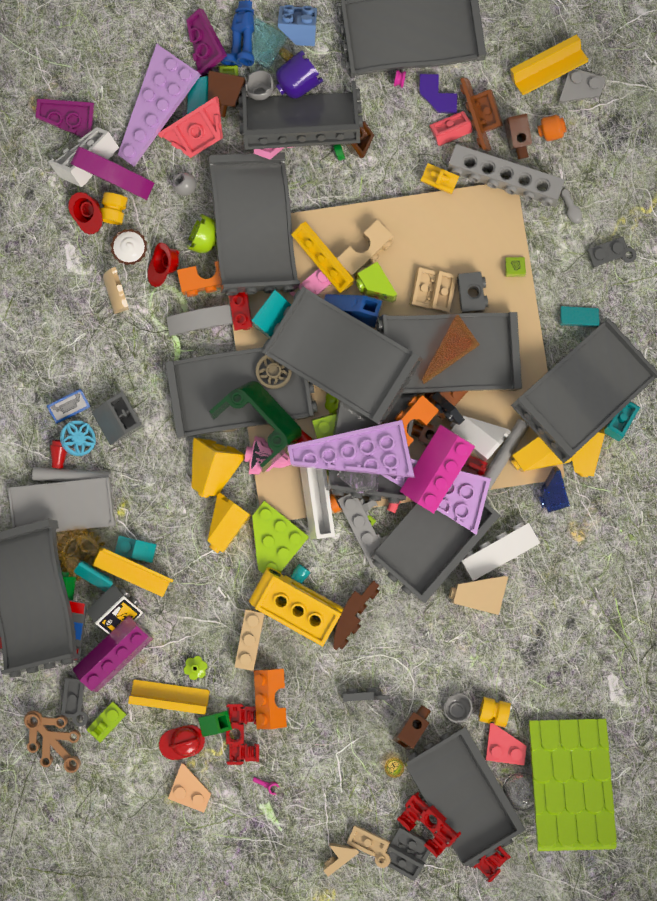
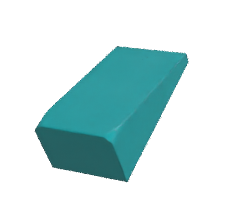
[604,402,640,441]

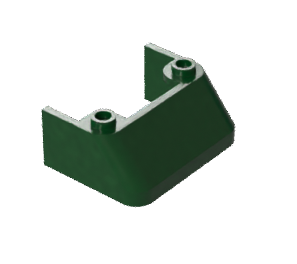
[209,381,302,473]

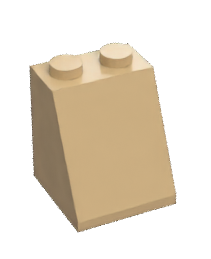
[448,576,508,615]

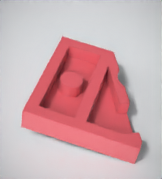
[485,723,527,765]

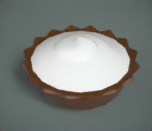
[110,228,148,265]

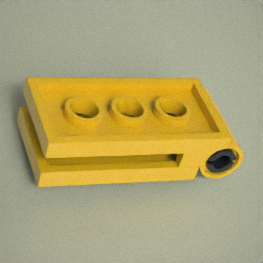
[249,567,343,646]

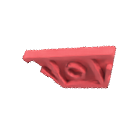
[158,96,223,158]

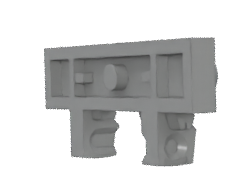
[337,494,391,568]

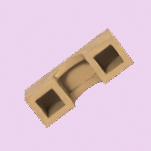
[337,220,393,277]
[235,609,265,671]

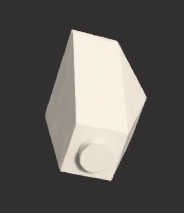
[450,416,511,461]

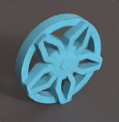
[60,421,96,456]

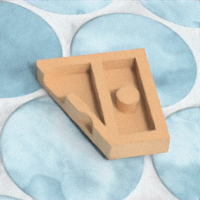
[168,763,212,813]

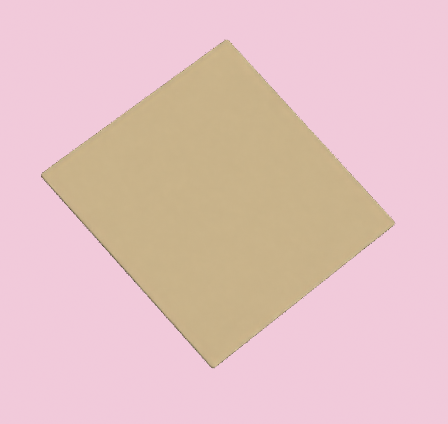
[228,184,565,520]

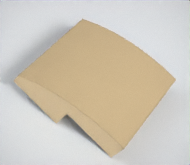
[409,267,457,313]

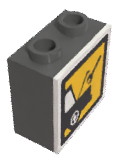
[86,584,143,634]

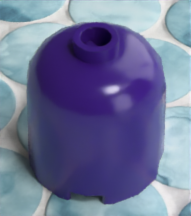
[276,50,324,99]

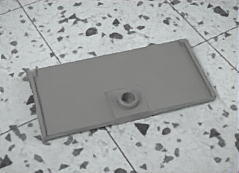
[8,477,116,532]

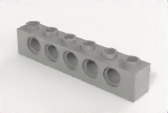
[448,144,565,207]

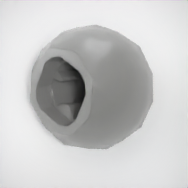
[173,172,196,196]

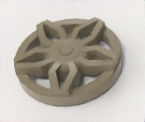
[256,355,292,389]

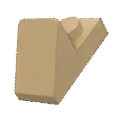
[323,843,359,876]

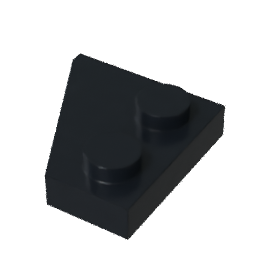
[432,392,465,425]

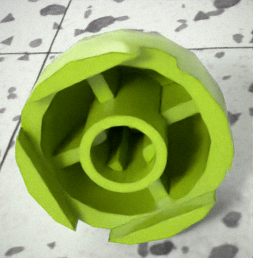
[187,214,216,253]

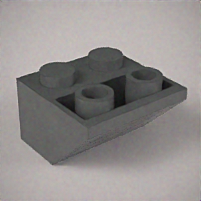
[92,391,144,445]

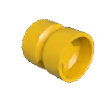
[100,192,128,225]
[478,697,511,727]

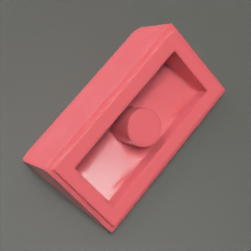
[429,111,473,146]

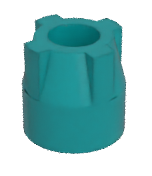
[291,563,311,584]

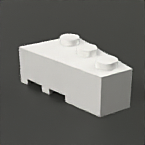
[48,127,119,187]

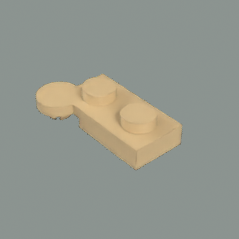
[347,825,391,868]

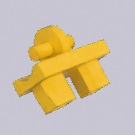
[420,163,459,195]

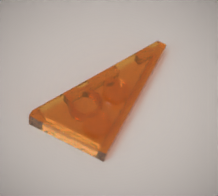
[421,315,480,384]

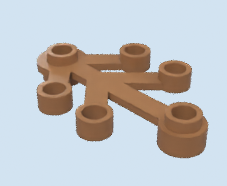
[24,710,81,773]

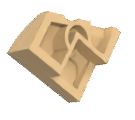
[103,267,129,314]

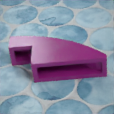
[71,146,155,200]

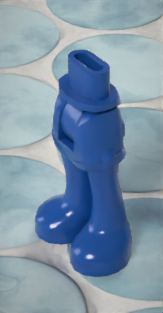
[221,0,254,67]

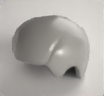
[245,70,274,100]
[443,693,473,724]

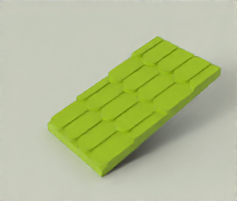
[529,719,617,851]

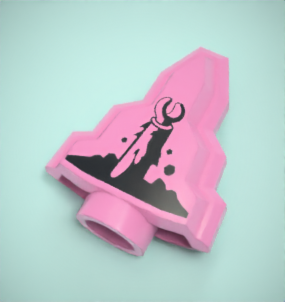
[245,436,291,475]

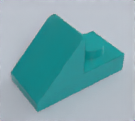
[115,536,157,563]

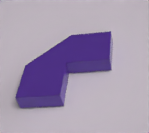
[419,74,457,114]

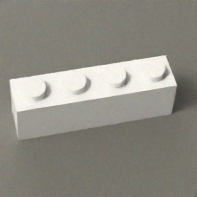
[300,467,335,540]
[461,522,540,581]

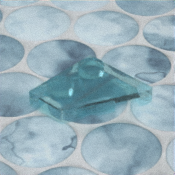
[252,18,288,70]

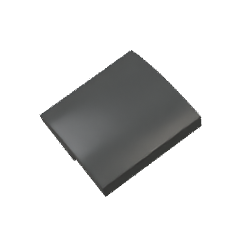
[386,825,431,881]

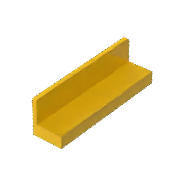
[510,34,588,95]
[291,221,354,293]
[92,548,173,597]
[128,680,210,715]

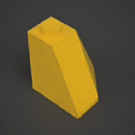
[572,427,605,477]
[510,436,572,472]
[191,438,245,498]
[207,492,251,553]

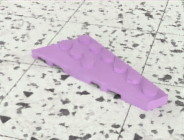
[118,44,201,167]
[287,420,415,478]
[382,458,491,535]

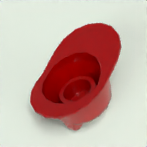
[68,192,103,235]
[147,242,179,287]
[159,725,205,760]

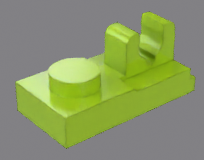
[86,701,127,743]

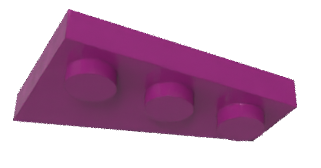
[186,8,227,77]
[36,99,95,138]

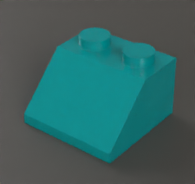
[251,290,292,339]

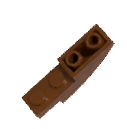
[333,581,379,650]

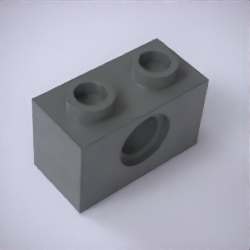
[457,272,488,313]

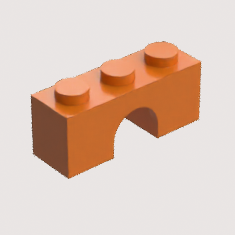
[177,261,221,297]
[394,395,439,447]
[254,669,287,729]

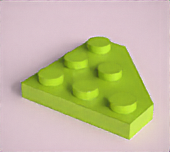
[252,500,309,574]

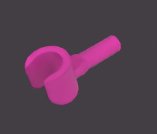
[253,777,280,795]

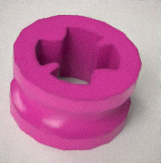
[394,70,406,88]

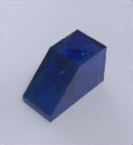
[538,466,570,513]

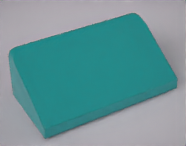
[187,76,208,114]
[560,306,599,327]
[74,560,113,592]

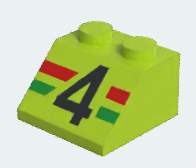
[355,262,397,303]

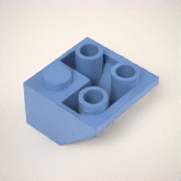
[278,5,317,46]

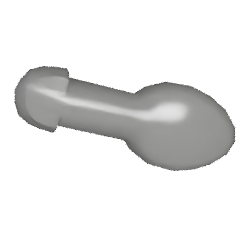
[560,189,582,224]

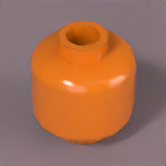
[538,115,567,142]

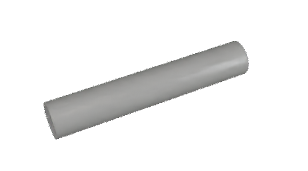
[483,419,530,491]
[32,467,111,482]

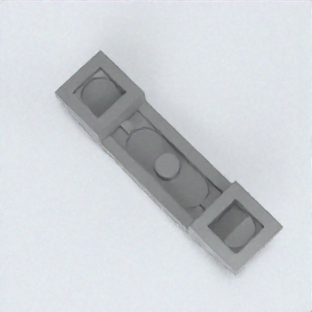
[166,305,233,336]

